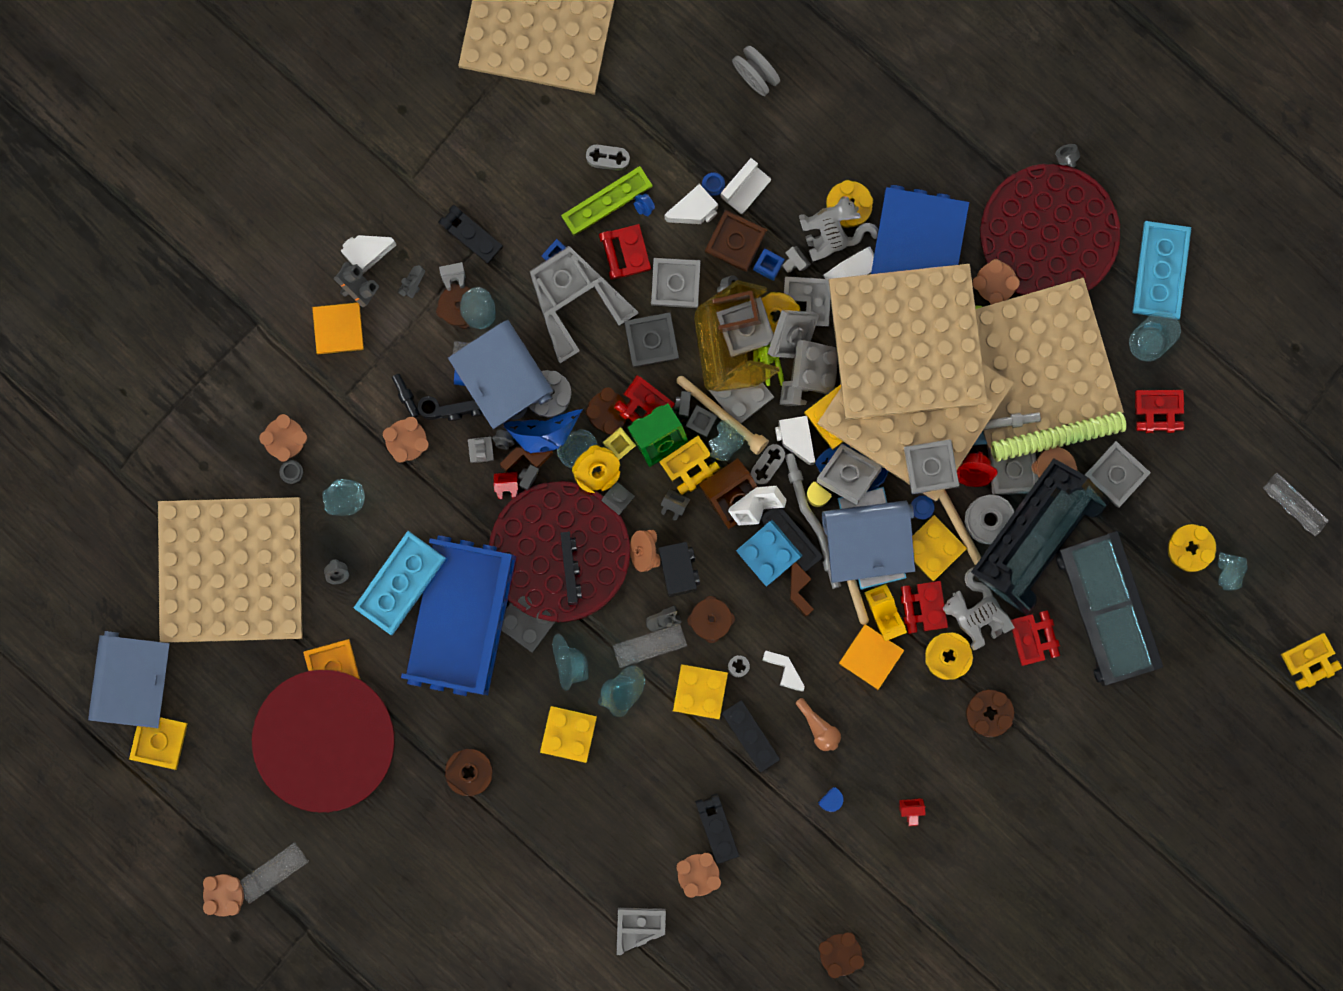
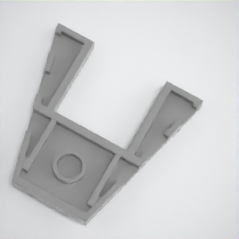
[529,246,638,363]

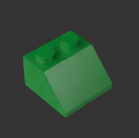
[628,404,689,467]

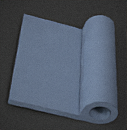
[448,320,554,429]
[822,500,915,583]
[88,631,170,728]

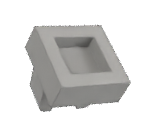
[782,246,811,273]
[439,262,466,291]
[780,381,808,406]
[468,437,494,463]

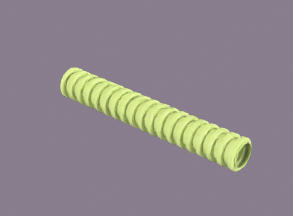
[991,411,1126,462]

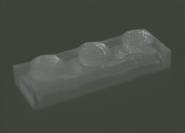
[1263,472,1329,536]
[612,624,687,668]
[240,843,309,904]

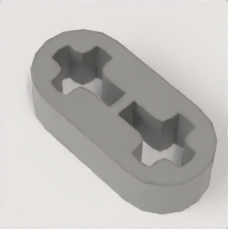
[586,145,630,171]
[751,444,785,486]

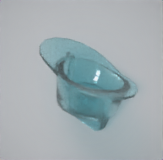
[1129,311,1181,362]
[553,634,589,690]
[598,665,645,717]

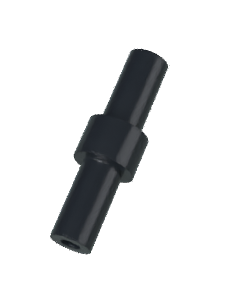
[392,374,420,418]

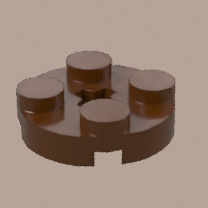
[966,690,1014,737]
[445,749,493,796]

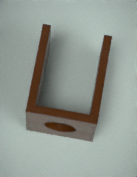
[712,290,762,333]

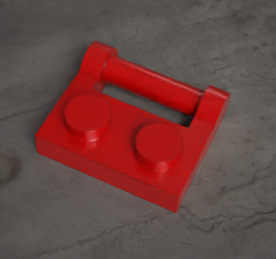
[599,224,651,280]

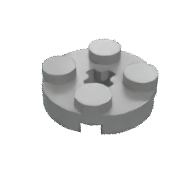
[528,370,572,418]

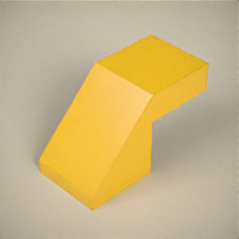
[864,584,907,641]

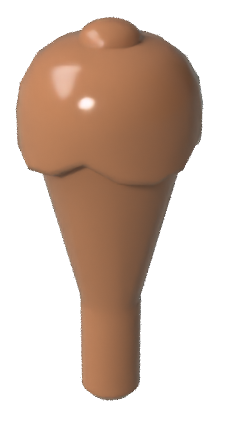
[796,698,841,751]

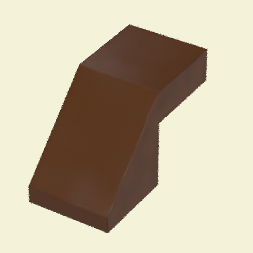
[500,447,554,473]
[790,562,814,617]

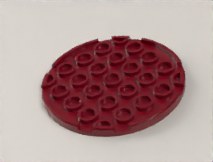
[980,164,1120,296]
[489,481,630,622]
[252,670,395,812]

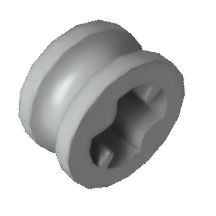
[728,656,750,677]

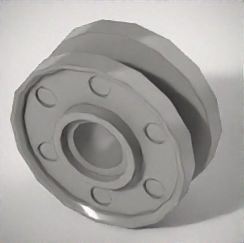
[732,46,780,96]
[964,494,1014,545]

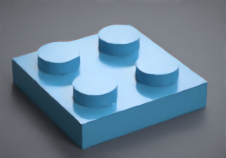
[736,520,803,587]

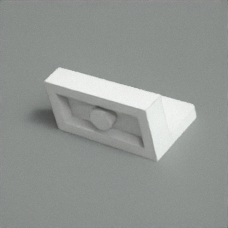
[720,158,771,214]

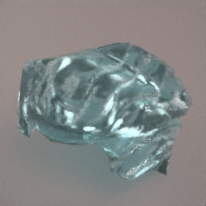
[460,287,496,329]
[709,420,745,461]
[557,430,597,469]
[322,479,365,516]
[1218,552,1248,591]

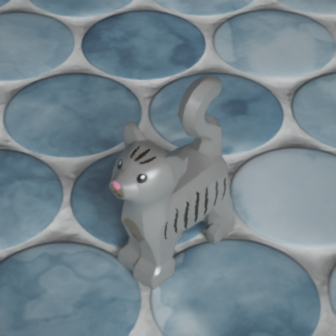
[799,196,878,261]
[943,567,1015,651]

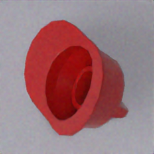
[957,451,998,487]

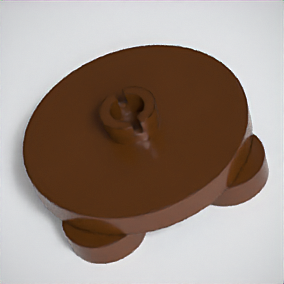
[436,284,482,329]
[586,387,628,435]
[687,596,735,643]
[819,932,864,978]

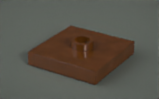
[705,209,767,272]

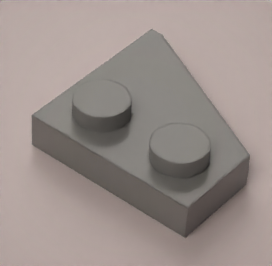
[617,908,666,955]

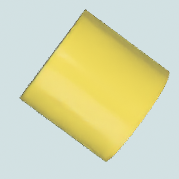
[602,427,636,460]
[806,481,832,507]

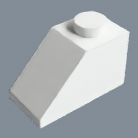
[665,184,718,224]
[341,235,396,274]
[775,416,815,465]

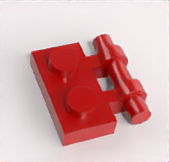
[614,375,675,422]
[1135,390,1184,433]
[900,581,948,634]
[1011,610,1060,666]

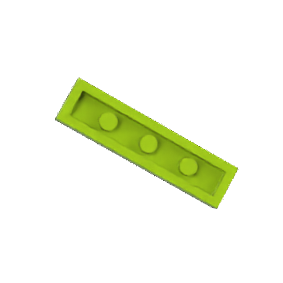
[561,166,653,236]

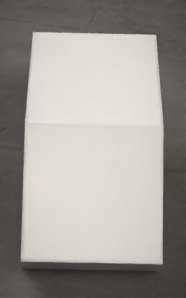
[824,247,874,279]
[728,486,787,525]
[762,650,805,692]

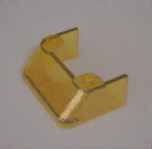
[695,280,780,392]

